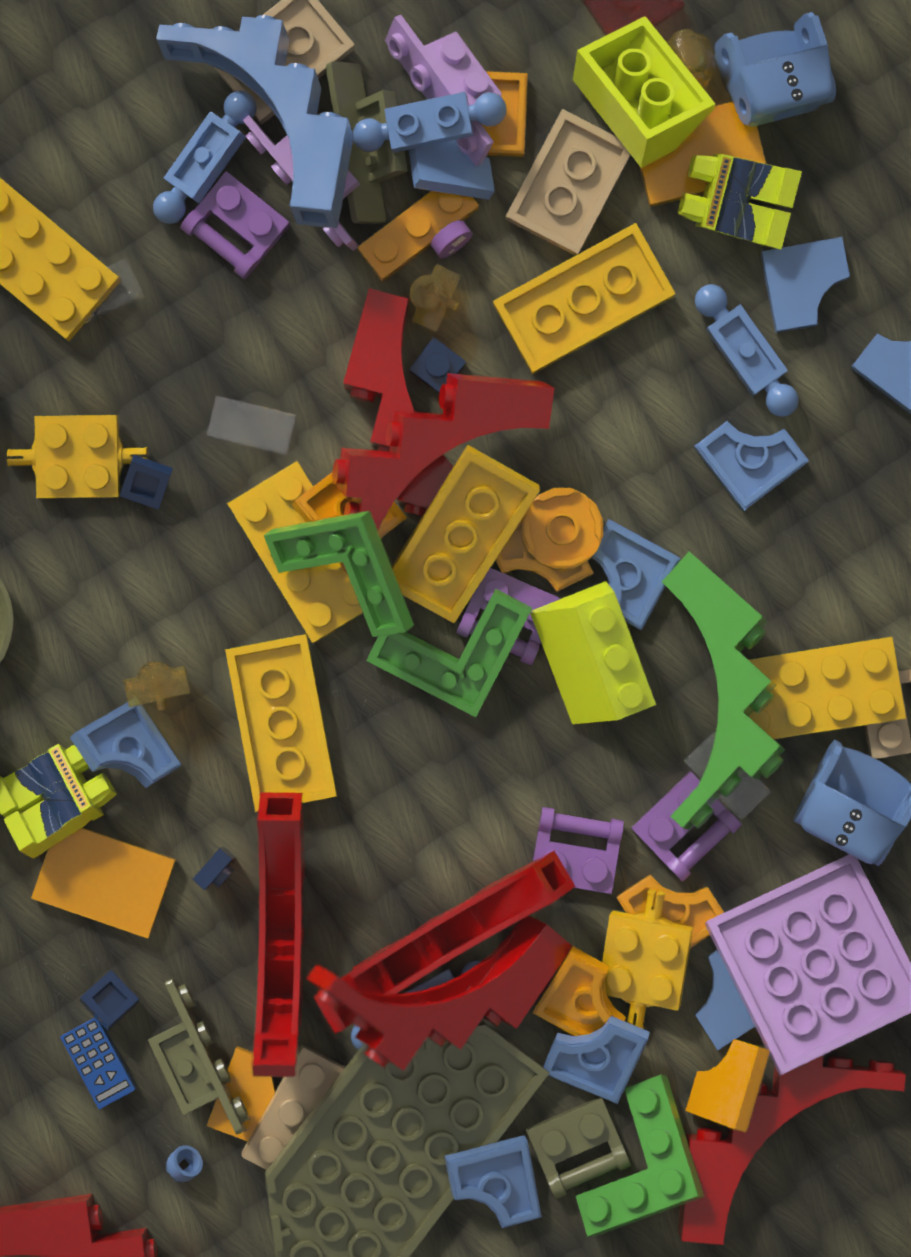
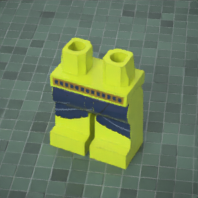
[678,154,802,250]
[0,744,117,859]

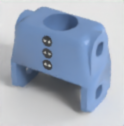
[714,12,836,127]
[793,739,911,866]

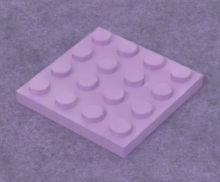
[705,854,911,1076]

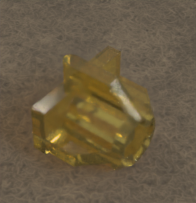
[410,264,461,332]
[123,661,191,711]

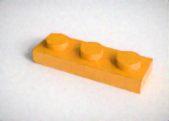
[357,191,479,282]

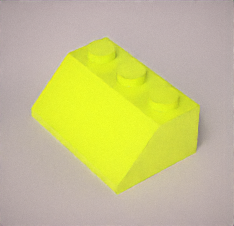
[573,16,715,168]
[530,581,656,725]

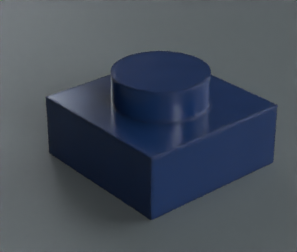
[409,337,466,394]
[120,455,173,510]
[192,846,236,890]
[80,970,139,1031]

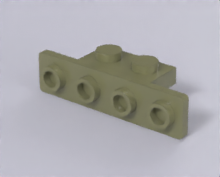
[326,61,408,224]
[148,979,250,1135]

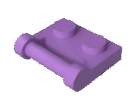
[180,171,290,279]
[456,568,561,666]
[631,772,742,882]
[533,807,624,894]

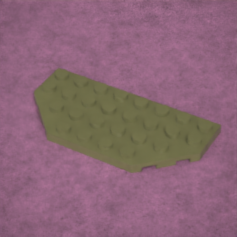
[265,1021,550,1257]

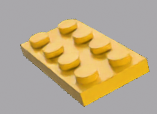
[0,178,121,342]
[493,223,676,375]
[391,445,540,623]
[227,461,363,644]
[225,634,337,812]
[749,637,906,739]

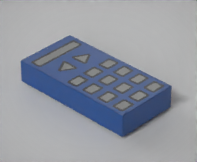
[60,1017,137,1109]

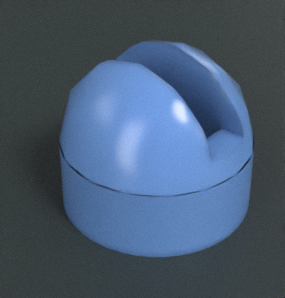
[166,1145,203,1183]

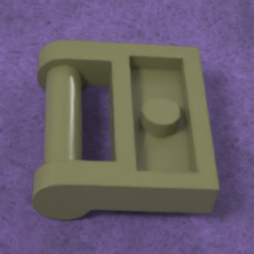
[526,1097,631,1199]

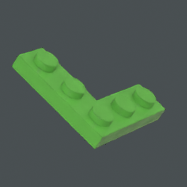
[264,511,414,637]
[366,589,532,717]
[576,1074,704,1237]

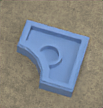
[409,140,495,200]
[760,237,850,333]
[850,334,911,414]
[693,421,809,511]
[591,519,681,631]
[70,697,182,788]
[694,950,755,1050]
[543,1016,650,1104]
[444,1135,542,1228]

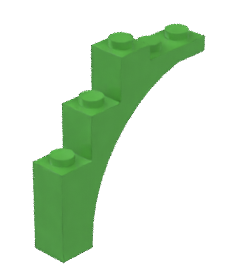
[662,551,785,830]

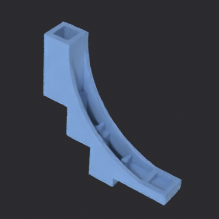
[156,15,354,228]

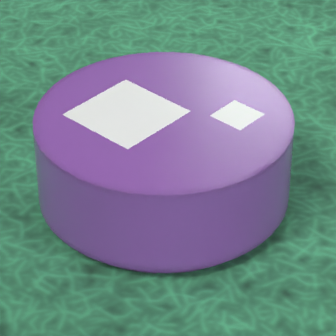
[431,220,472,258]

